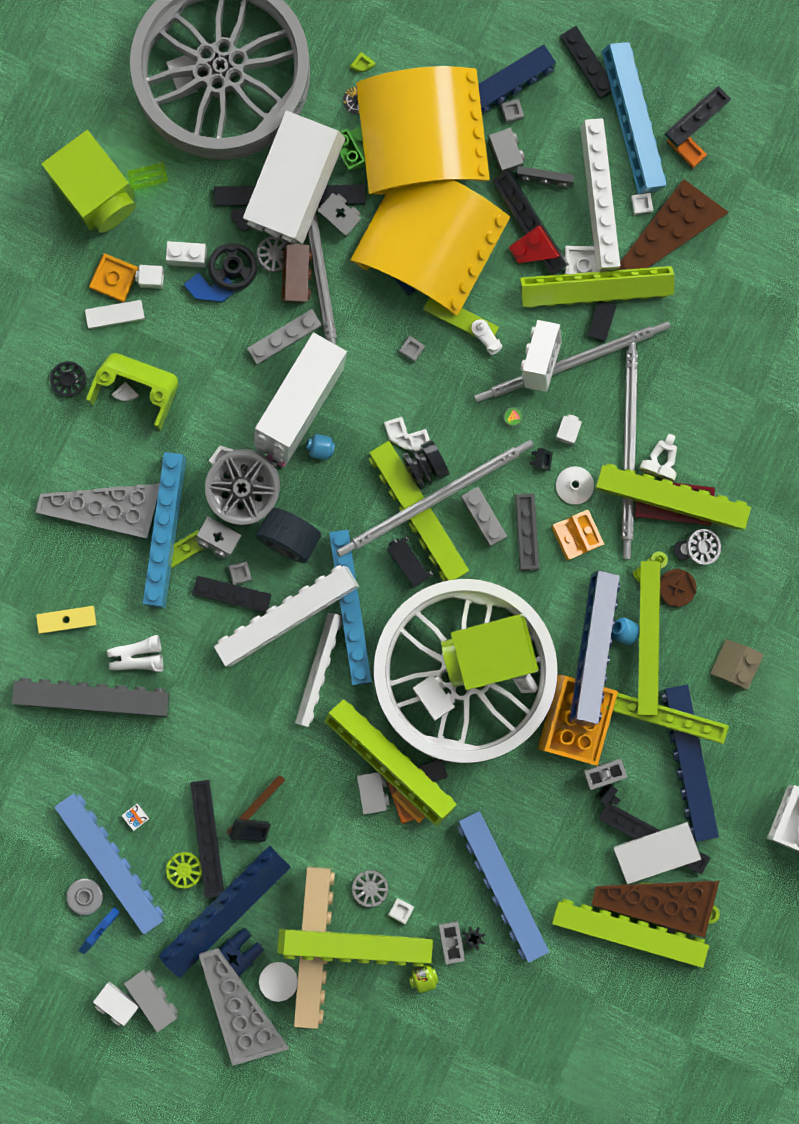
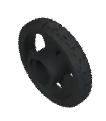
[208,243,257,291]

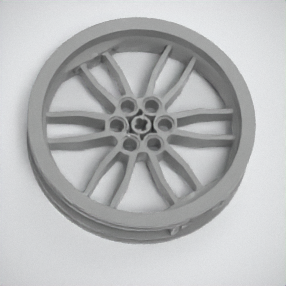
[130,0,310,160]

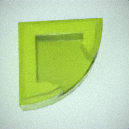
[350,52,376,72]

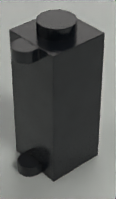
[387,536,434,588]

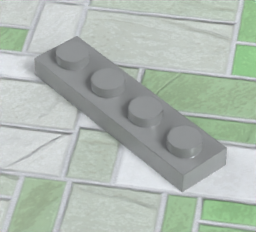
[247,309,322,365]

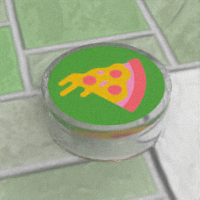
[503,407,523,427]

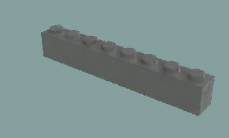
[12,678,170,717]

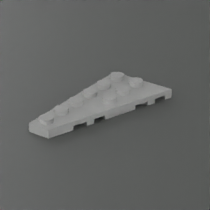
[36,483,160,539]
[199,948,289,1066]

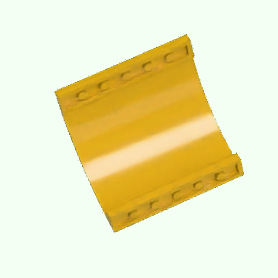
[356,66,490,195]
[350,180,510,316]

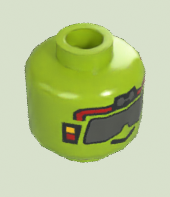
[409,965,439,993]

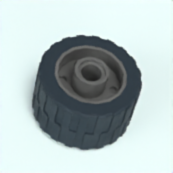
[256,507,321,563]

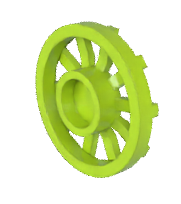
[166,852,202,889]

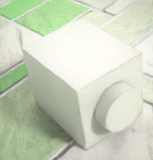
[135,265,164,289]
[555,414,582,446]

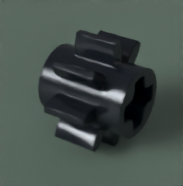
[462,927,485,950]

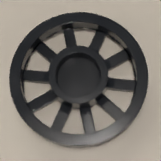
[50,361,86,397]

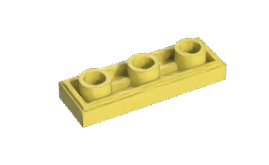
[36,606,97,634]

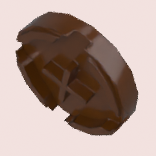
[660,569,697,607]

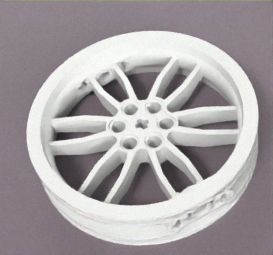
[374,579,557,763]

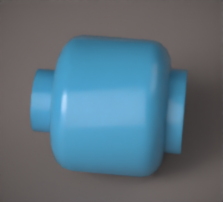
[306,434,335,460]
[611,618,640,645]

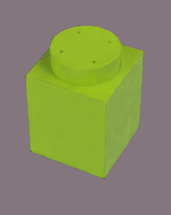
[42,129,136,233]
[441,614,539,690]

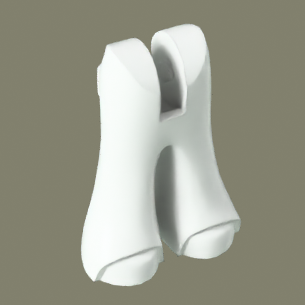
[107,635,163,672]

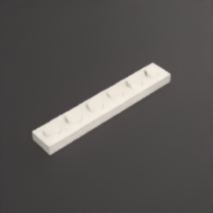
[295,613,342,727]

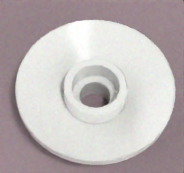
[556,467,594,505]

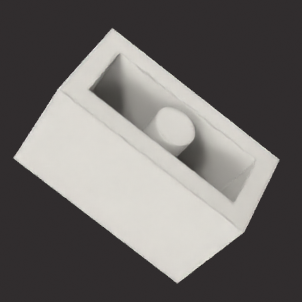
[166,241,207,268]
[413,675,455,721]
[93,982,139,1026]

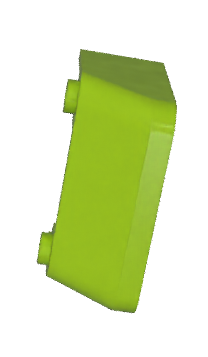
[86,353,179,431]

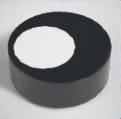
[673,541,693,560]

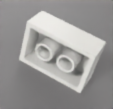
[521,320,562,392]

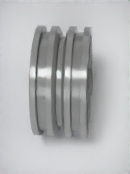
[205,449,280,525]

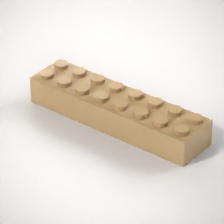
[294,866,335,1029]

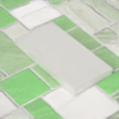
[614,822,701,884]

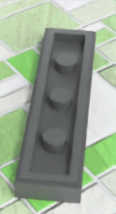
[515,493,539,571]

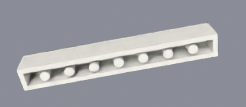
[580,119,620,272]
[214,565,359,667]

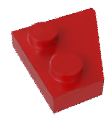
[509,226,560,263]

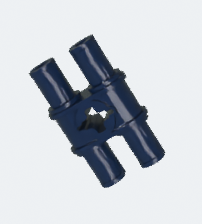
[202,927,265,978]

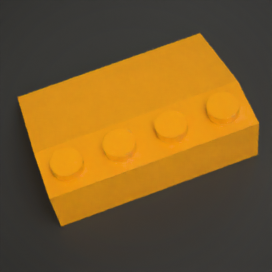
[537,675,618,766]

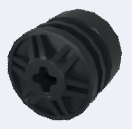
[402,440,450,490]

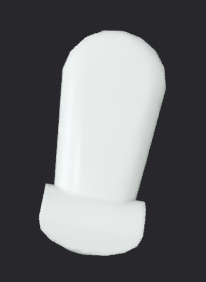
[472,320,502,355]

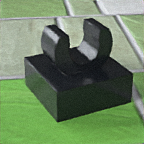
[530,448,553,471]
[595,784,621,806]

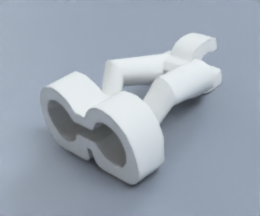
[639,434,677,482]

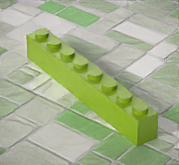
[520,266,674,308]
[368,441,469,582]
[595,463,751,531]
[324,699,457,827]
[551,898,709,968]
[277,929,433,967]

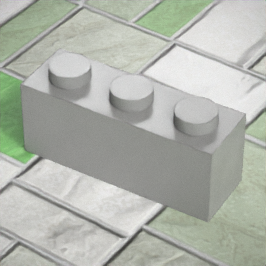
[461,487,507,548]
[124,969,178,1032]

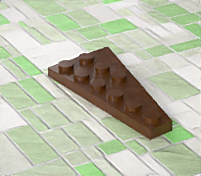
[617,179,729,270]
[591,881,720,938]

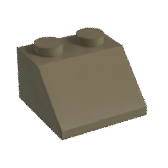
[710,639,764,691]

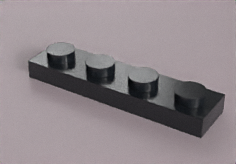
[560,26,612,100]
[664,86,731,148]
[192,575,272,613]

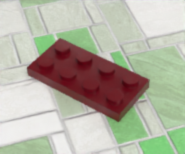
[634,483,715,526]

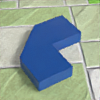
[184,273,237,303]
[79,907,119,954]

